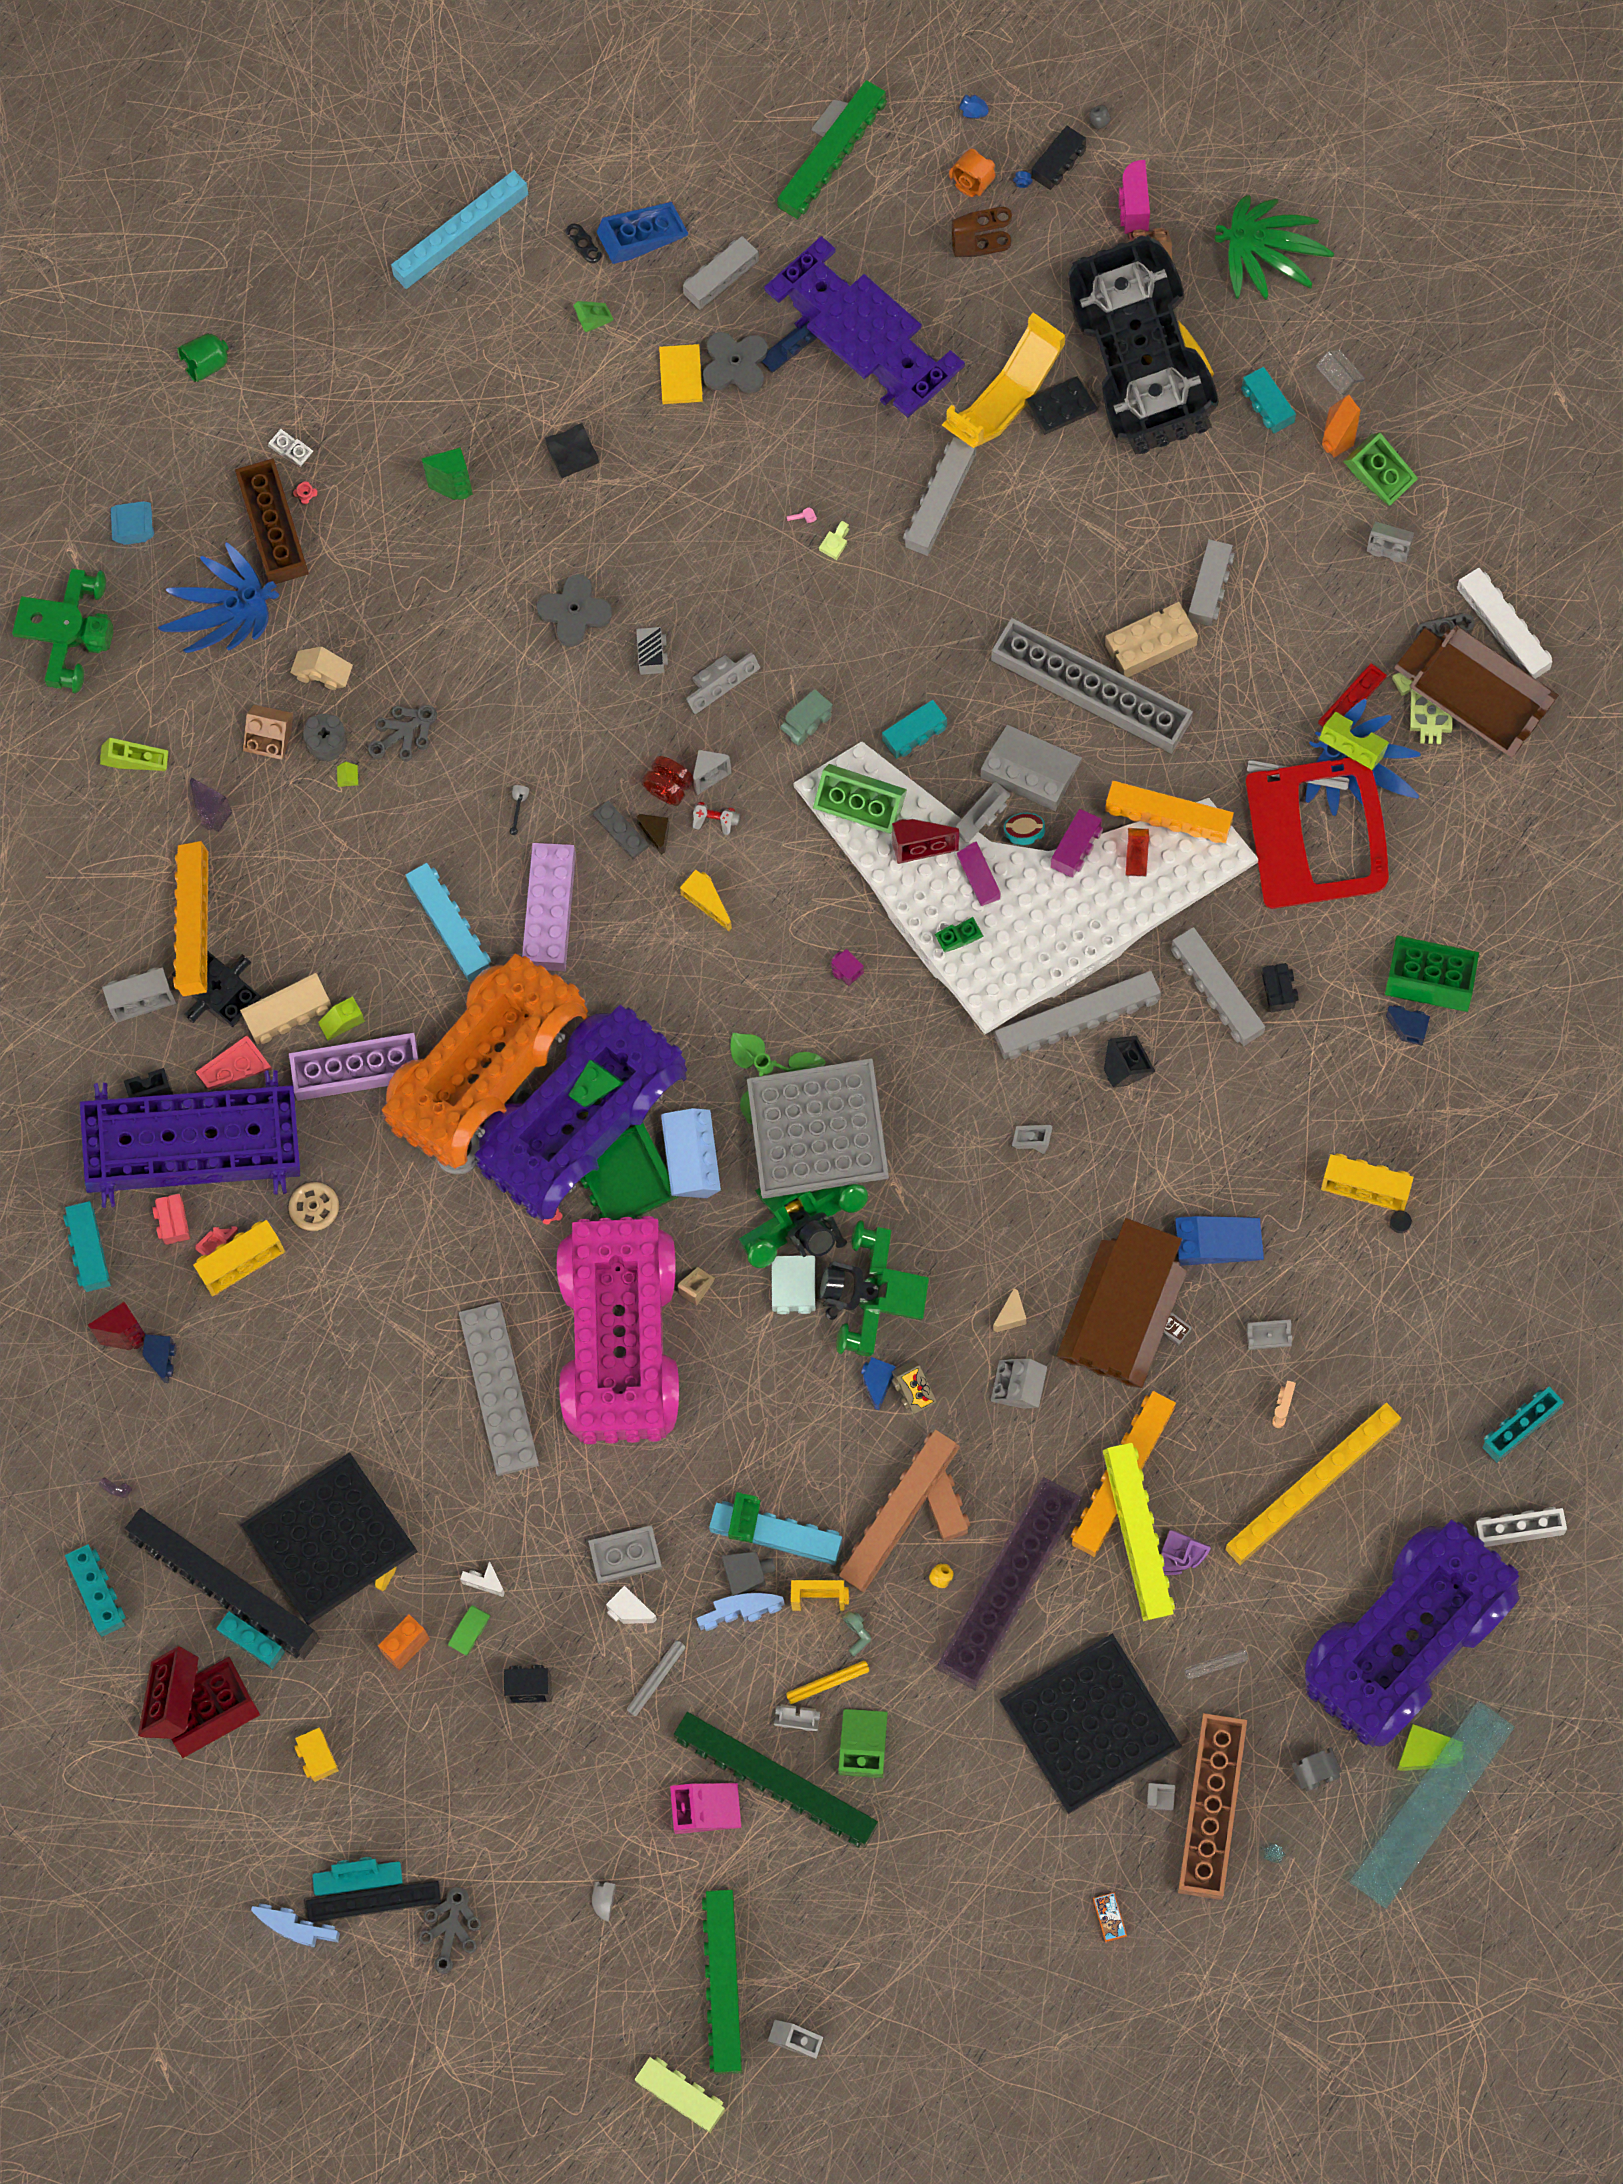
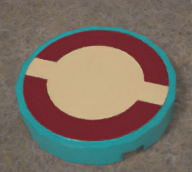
[1004,813,1045,845]

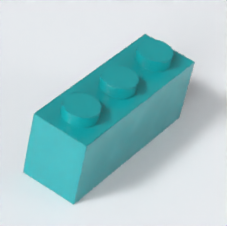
[1241,366,1296,434]
[882,700,947,759]
[216,1611,285,1670]

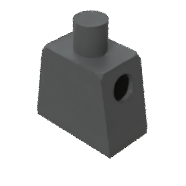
[722,1552,776,1596]

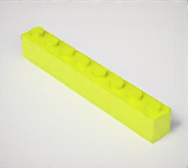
[1103,1443,1175,1621]

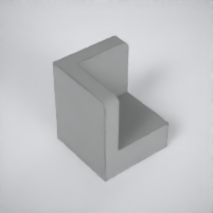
[1147,1783,1175,1811]

